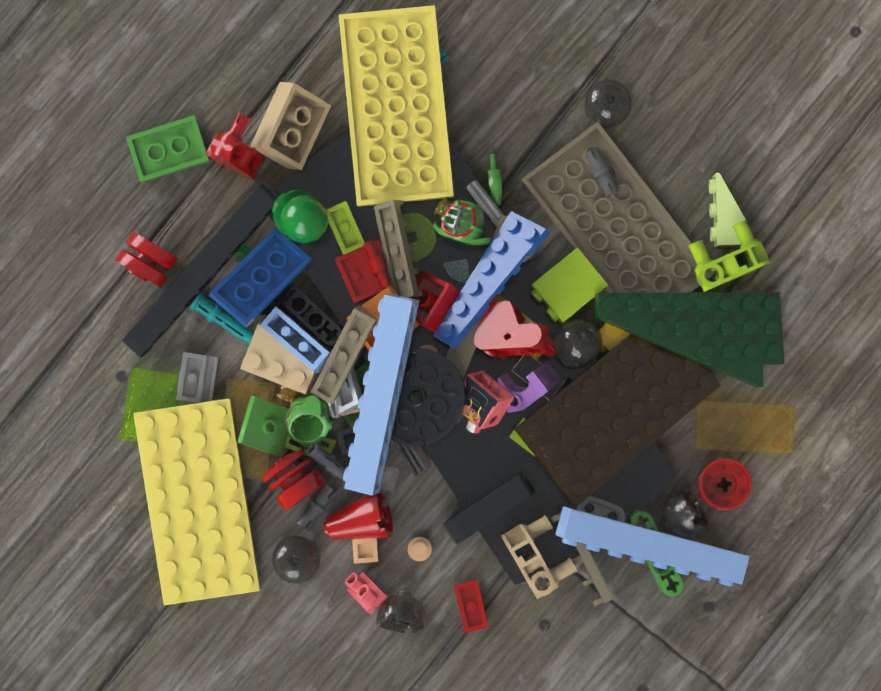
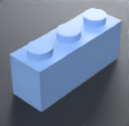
[260,307,331,374]

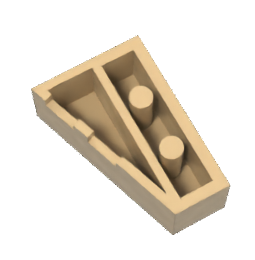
[240,324,320,396]

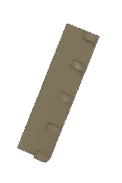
[374,200,423,298]
[311,306,378,405]
[551,513,613,606]

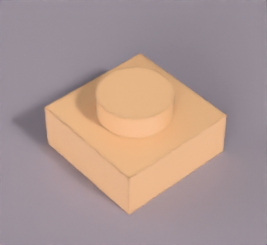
[352,539,378,564]

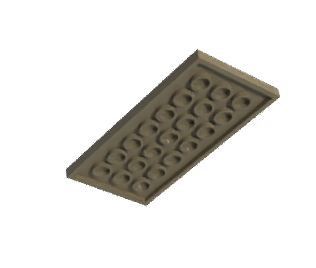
[521,121,715,293]

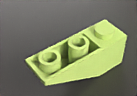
[709,173,746,248]

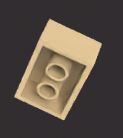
[250,82,331,170]

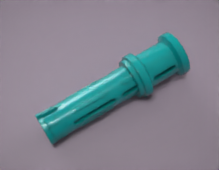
[190,291,254,345]

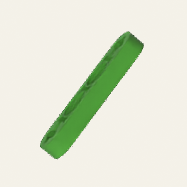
[628,510,683,597]

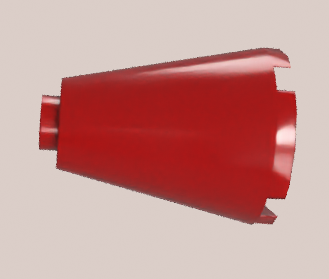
[323,490,394,540]

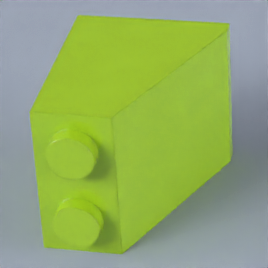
[530,247,608,323]

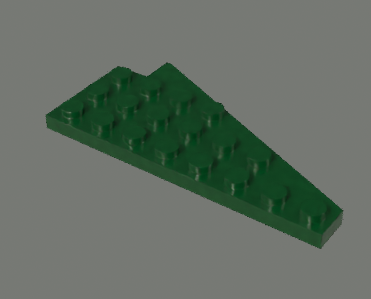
[595,292,785,388]

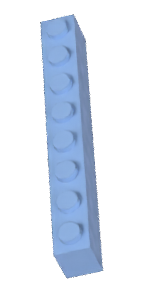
[343,294,419,496]
[555,506,750,587]

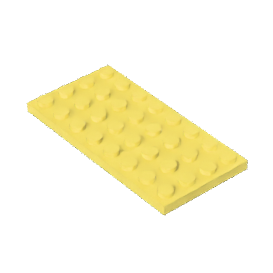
[339,5,454,207]
[133,398,261,605]

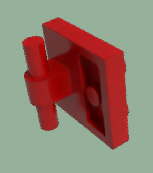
[335,239,392,304]

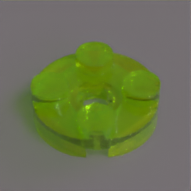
[402,213,436,262]

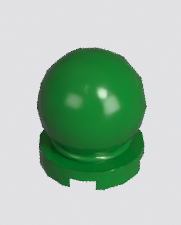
[272,189,329,243]

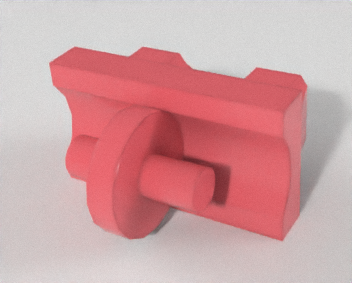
[344,572,388,615]

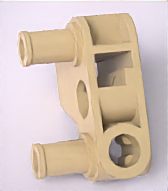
[500,515,577,600]

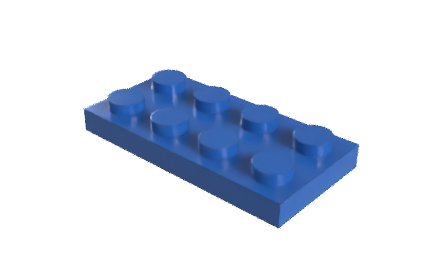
[209,228,312,327]

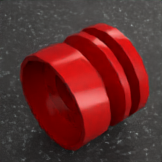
[261,448,326,512]
[698,458,752,510]

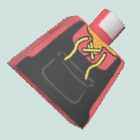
[463,371,514,433]

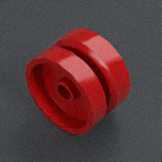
[114,231,178,288]

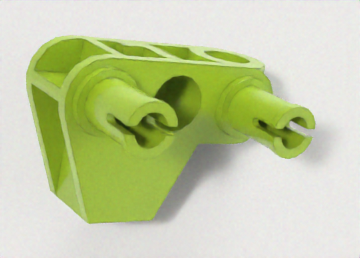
[688,220,771,292]

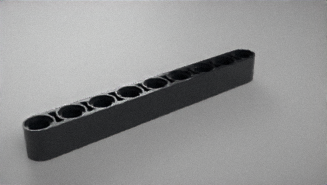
[122,182,280,358]

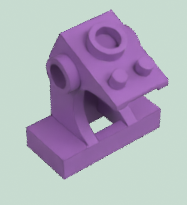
[497,361,563,413]

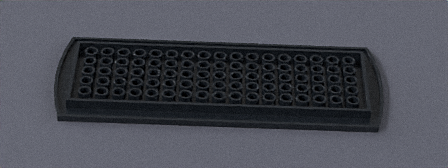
[269,131,676,585]

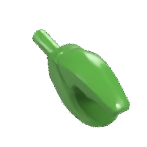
[488,154,502,206]

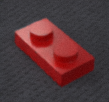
[453,579,489,633]

